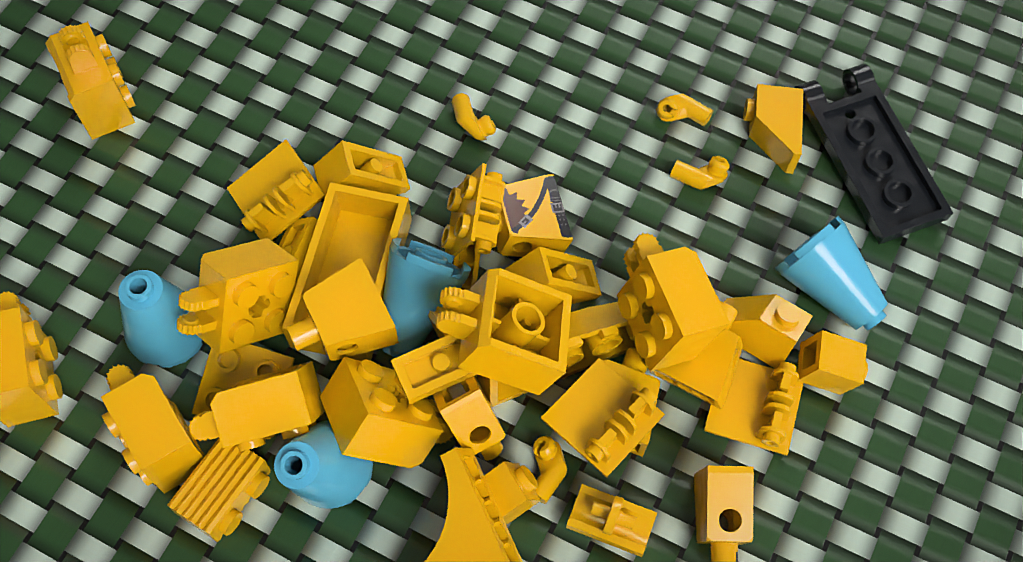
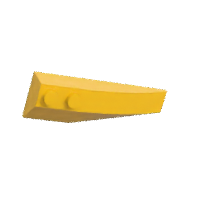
[476,296,720,407]

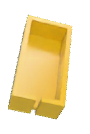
[282,182,412,361]

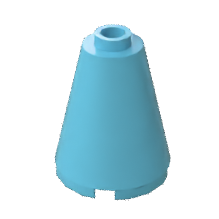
[775,216,888,331]
[382,238,471,357]
[118,270,203,368]
[274,421,374,509]

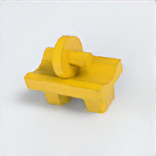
[566,484,657,557]

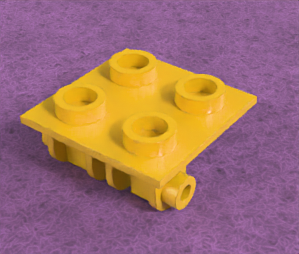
[227,140,326,240]
[441,163,506,256]
[192,344,295,439]
[541,358,665,478]
[704,359,803,456]

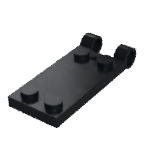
[794,64,953,244]

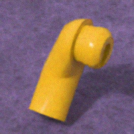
[452,93,496,141]
[656,94,714,126]
[670,156,730,190]
[533,436,567,504]

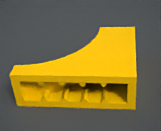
[424,447,523,562]

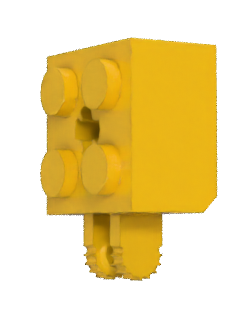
[45,21,136,140]
[617,232,730,372]
[177,238,298,354]
[435,268,572,395]
[0,291,63,427]
[320,357,453,469]
[188,361,325,451]
[101,364,205,494]

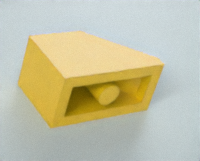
[743,84,803,174]
[314,140,410,199]
[505,246,602,304]
[724,294,813,369]

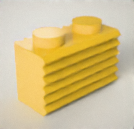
[167,437,271,542]

